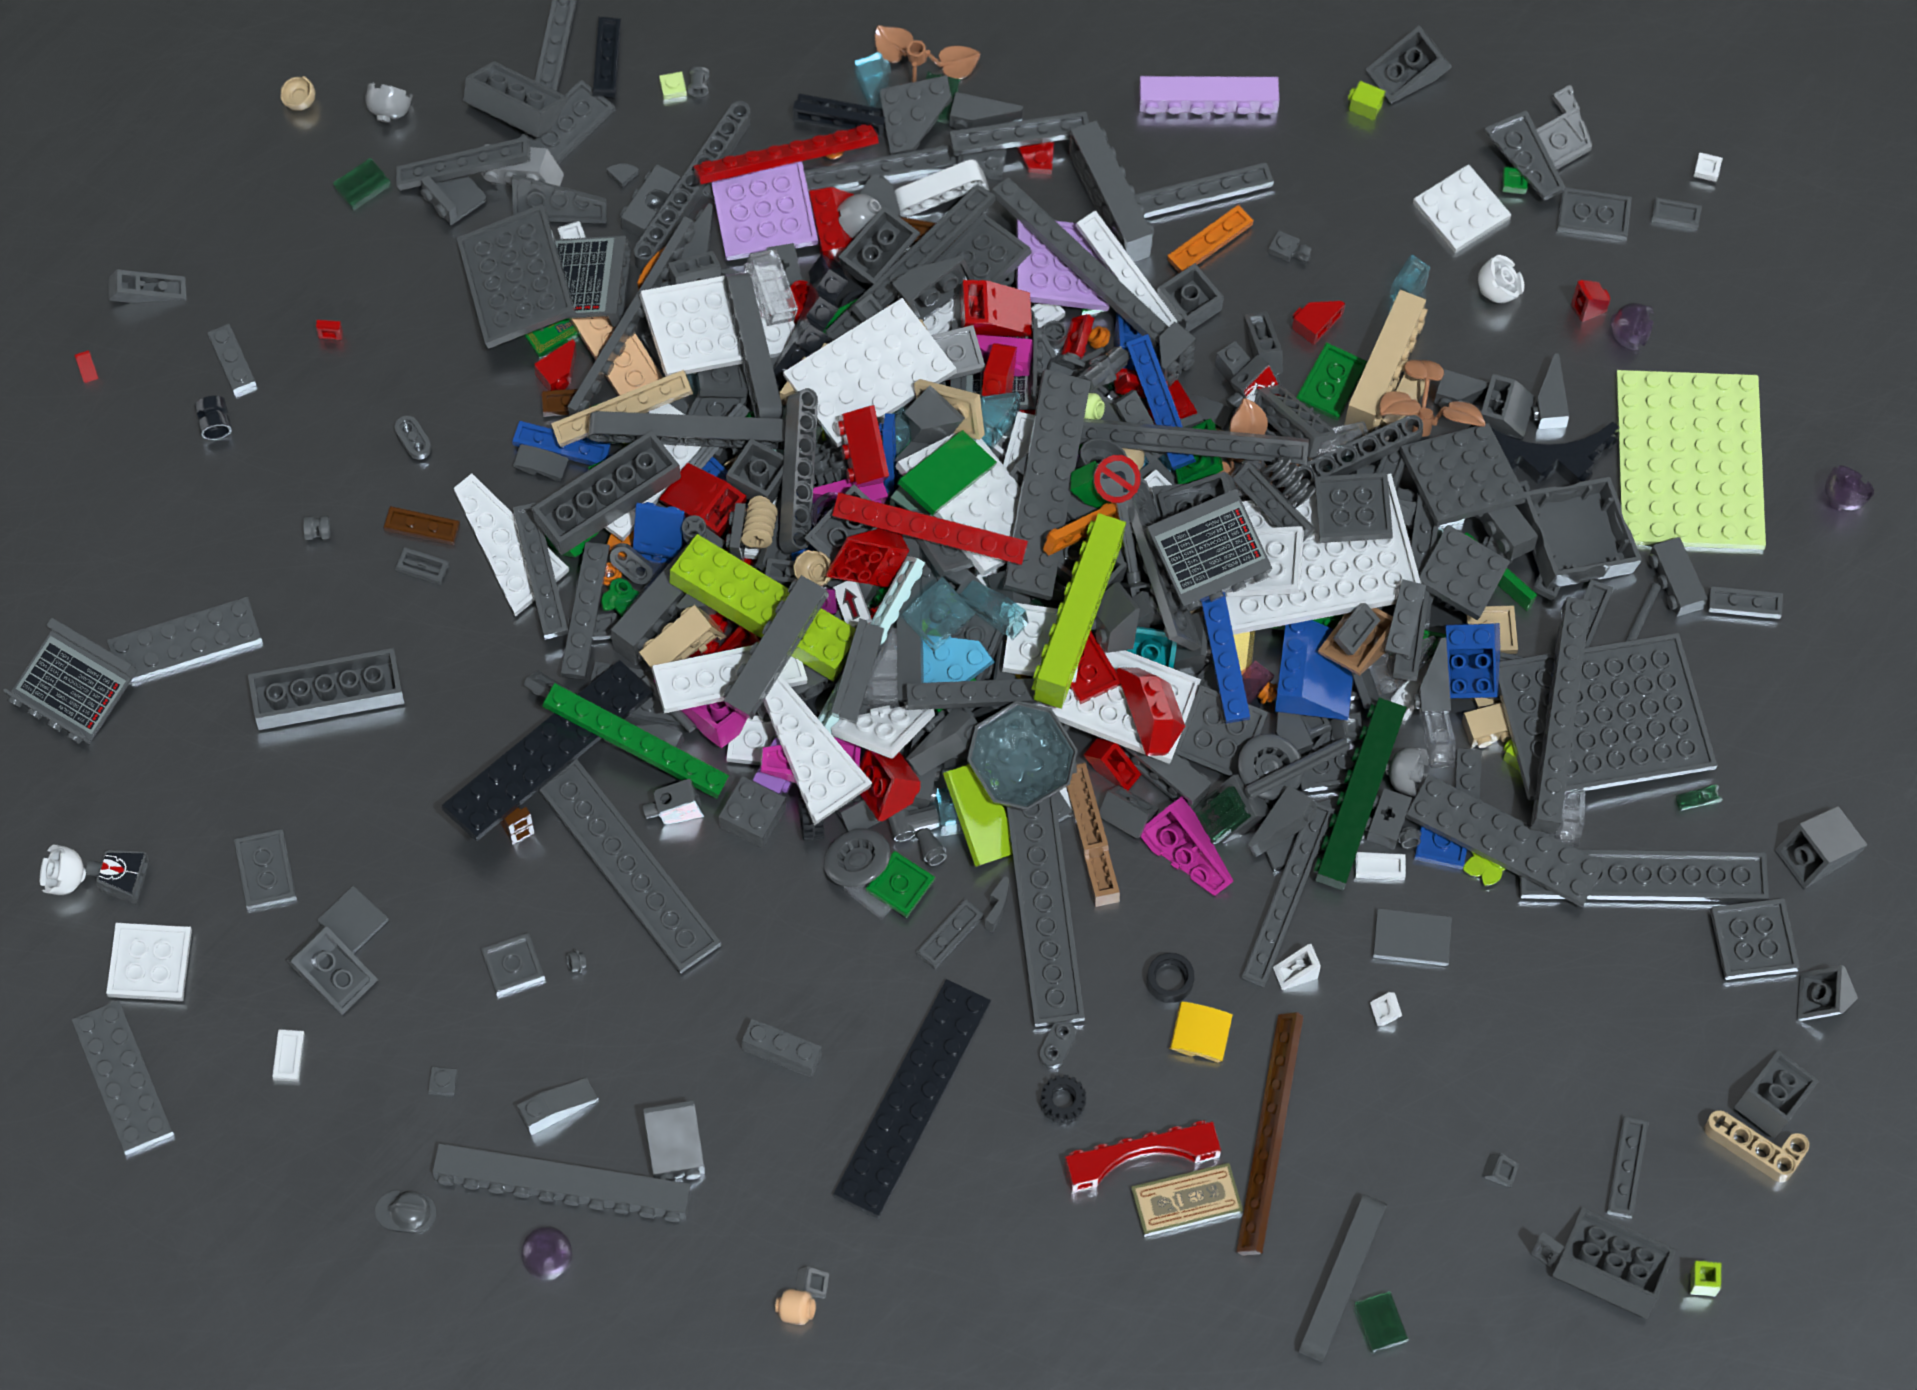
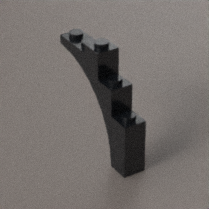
[773,254,848,388]
[1468,422,1620,485]

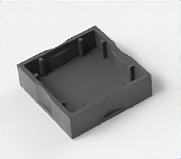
[1515,477,1642,589]

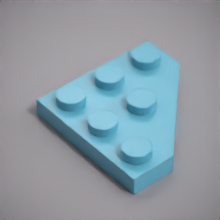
[894,634,995,683]

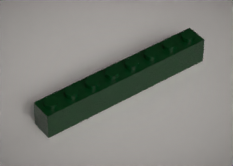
[1313,697,1407,890]

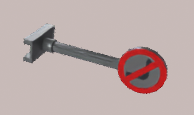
[1093,455,1152,597]

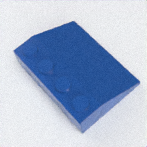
[1275,620,1353,720]

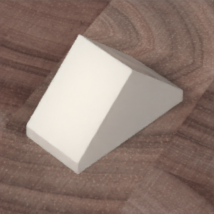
[1273,944,1321,990]

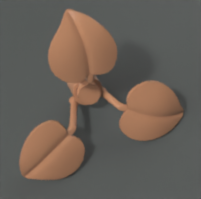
[875,25,980,85]
[1380,360,1485,437]
[1217,398,1304,493]

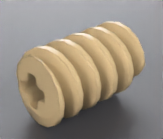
[741,496,778,548]

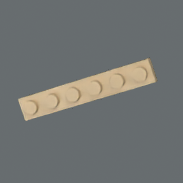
[551,370,693,447]

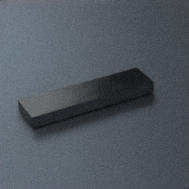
[593,17,621,97]

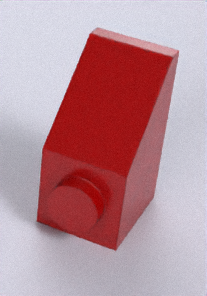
[1571,280,1610,322]
[1292,301,1345,345]
[534,339,577,391]
[982,343,1017,400]
[1084,737,1141,790]

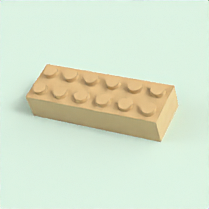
[1344,290,1428,433]

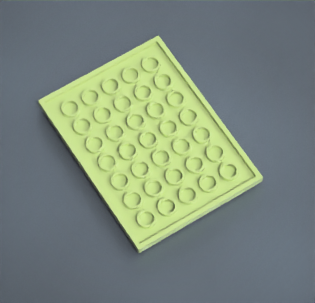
[1616,370,1766,550]

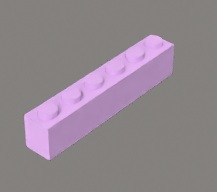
[1139,76,1279,114]

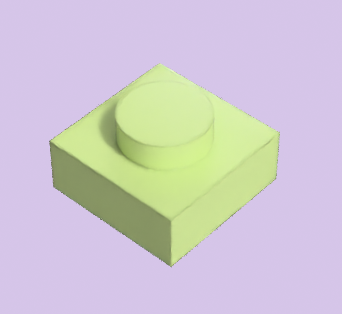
[659,72,687,100]

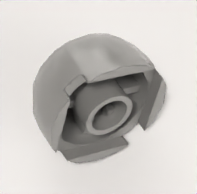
[365,83,413,123]
[837,194,882,239]
[1386,747,1429,796]

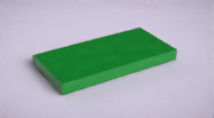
[898,430,997,516]

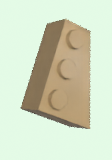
[639,605,726,668]

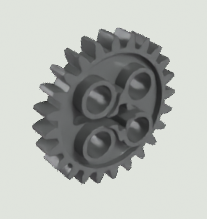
[814,440,849,486]

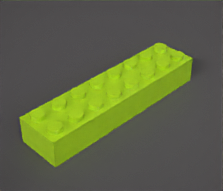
[1032,513,1126,709]
[670,534,856,682]

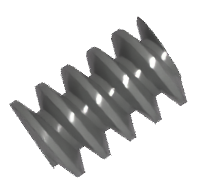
[1263,455,1316,508]

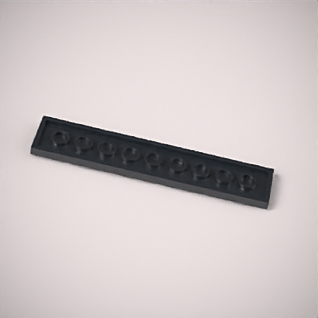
[442,660,654,842]
[833,979,991,1219]

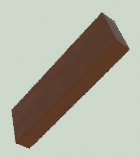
[384,506,460,546]

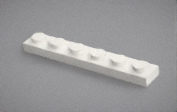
[1076,211,1178,326]

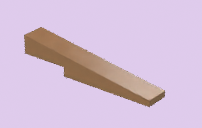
[1066,763,1120,907]

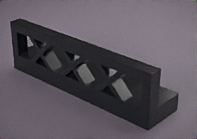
[793,93,886,137]

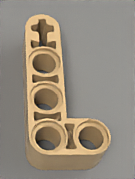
[1704,1110,1809,1182]

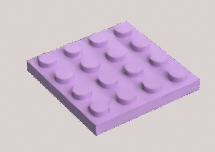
[711,161,818,261]
[1016,219,1110,311]

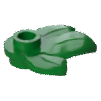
[601,578,640,617]

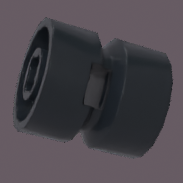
[195,396,232,440]

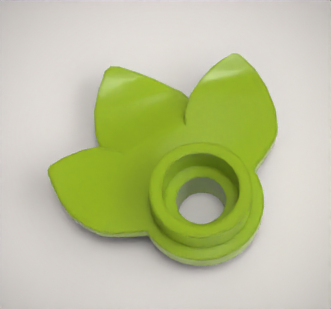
[1463,851,1506,886]

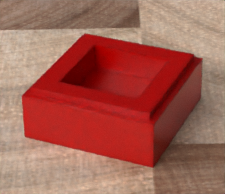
[316,320,343,340]

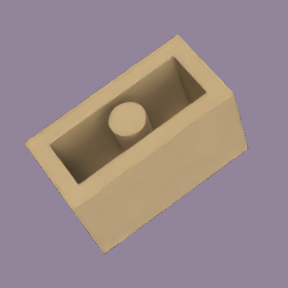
[1462,703,1511,748]

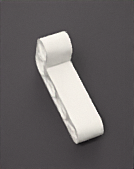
[895,160,990,217]

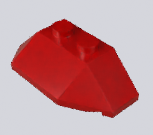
[1116,667,1185,756]

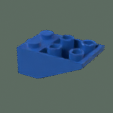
[633,502,687,564]
[1446,623,1501,698]

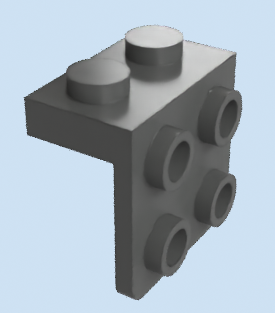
[421,175,486,225]

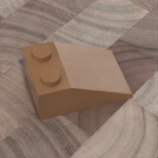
[1318,608,1392,676]

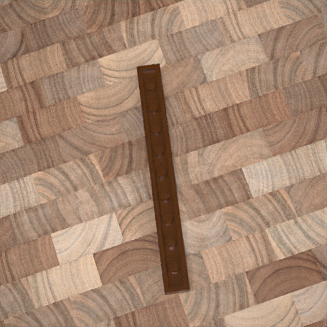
[1237,1012,1304,1256]

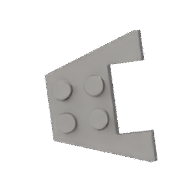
[1536,85,1592,169]

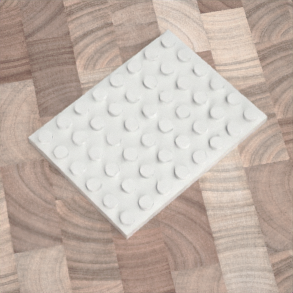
[1225,474,1424,635]

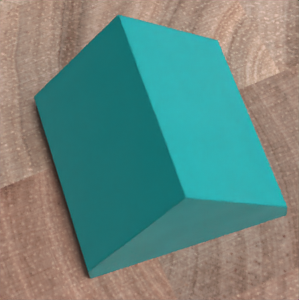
[1127,627,1177,669]

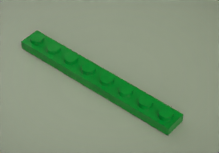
[542,683,729,799]

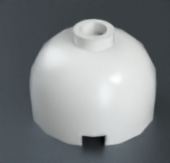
[1478,255,1524,303]
[40,844,86,895]

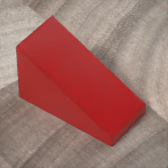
[75,350,98,383]

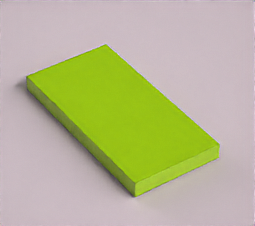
[943,765,1013,867]

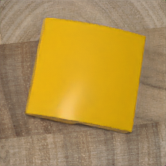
[1170,1001,1233,1063]

